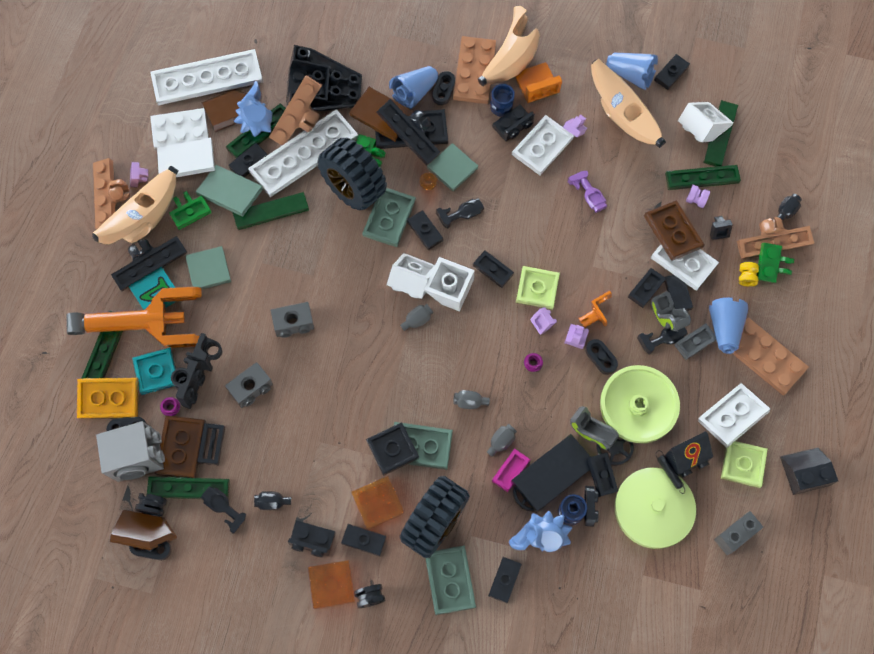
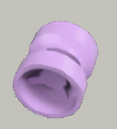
[686,185,710,208]

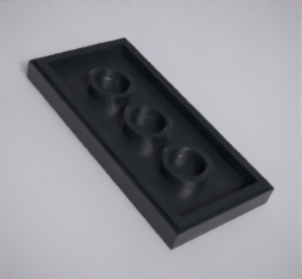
[375,109,448,149]
[511,434,591,513]

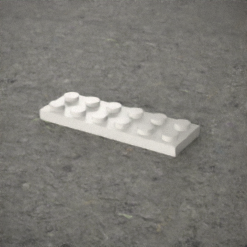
[150,49,263,105]
[248,109,358,198]

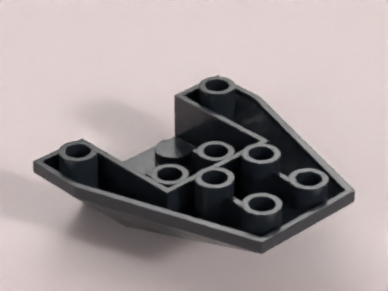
[286,45,362,111]

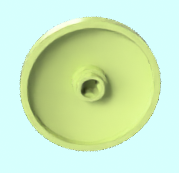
[600,365,680,443]
[614,468,696,549]

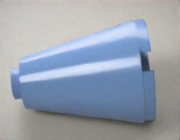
[606,52,658,90]
[389,66,438,109]
[709,297,748,354]

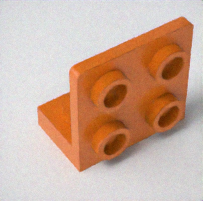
[515,62,562,103]

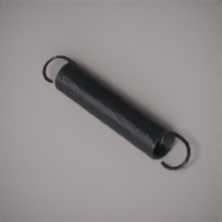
[656,450,685,494]

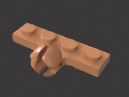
[269,75,322,145]
[93,158,130,230]
[737,217,814,259]

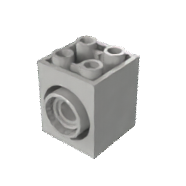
[96,421,165,482]

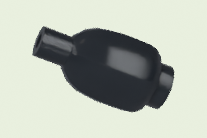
[777,194,802,222]
[254,491,291,511]

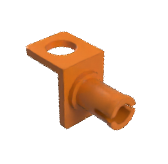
[578,291,612,328]

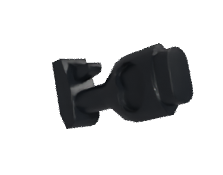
[436,198,484,229]
[637,327,688,355]
[200,486,246,534]

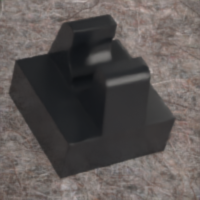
[710,216,733,240]

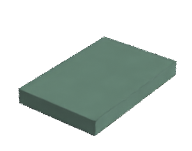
[196,165,263,217]
[362,188,416,247]
[394,422,453,470]
[425,546,476,615]

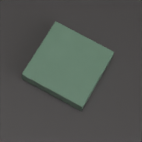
[427,143,478,191]
[185,246,231,289]

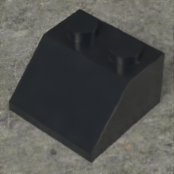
[780,448,839,495]

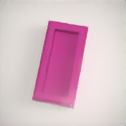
[492,448,531,493]

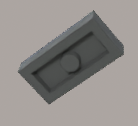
[674,324,716,360]

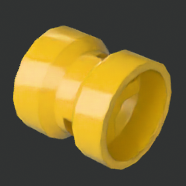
[739,262,759,287]

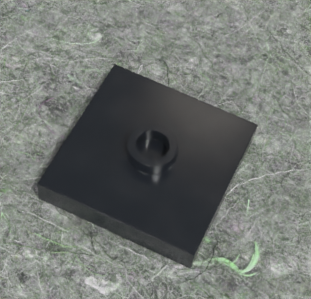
[366,422,419,476]

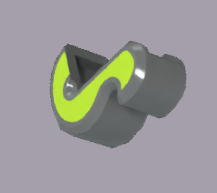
[651,291,691,331]
[570,406,619,450]

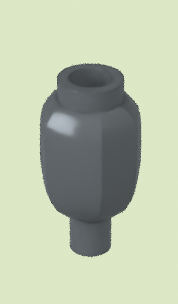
[400,304,433,331]
[453,390,490,409]
[487,424,517,457]

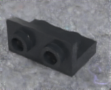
[492,104,535,141]
[288,520,336,558]

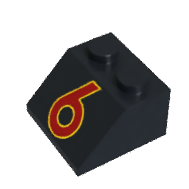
[664,431,713,478]

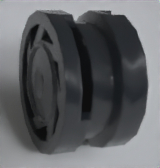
[135,493,167,516]
[354,584,386,609]

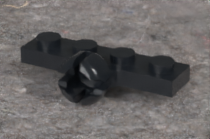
[376,99,440,166]
[111,236,187,292]

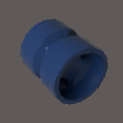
[490,84,515,117]
[558,494,587,526]

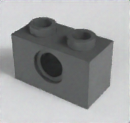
[271,302,314,338]
[225,362,273,408]
[714,511,764,555]

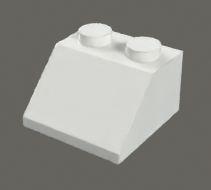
[678,102,733,142]
[387,253,435,299]
[424,257,474,312]

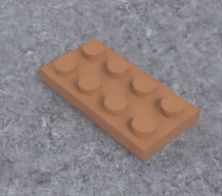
[453,36,496,104]
[732,317,809,396]

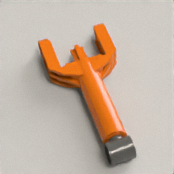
[66,287,202,348]

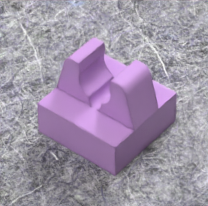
[563,114,587,138]
[130,162,148,187]
[530,307,557,335]
[565,324,589,349]

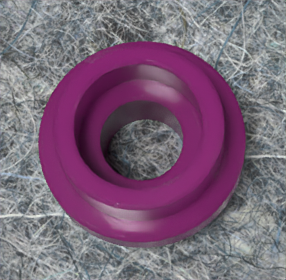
[524,353,543,372]
[160,397,180,416]

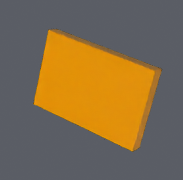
[77,378,138,418]

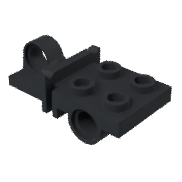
[171,333,223,409]

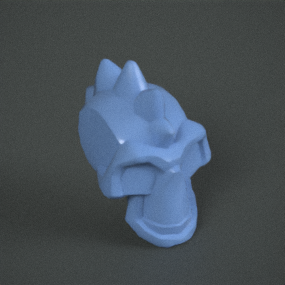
[234,81,272,137]
[509,511,572,552]

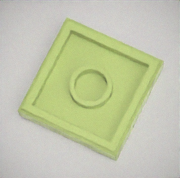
[516,266,560,309]
[721,441,768,488]

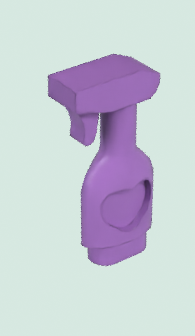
[567,171,607,213]

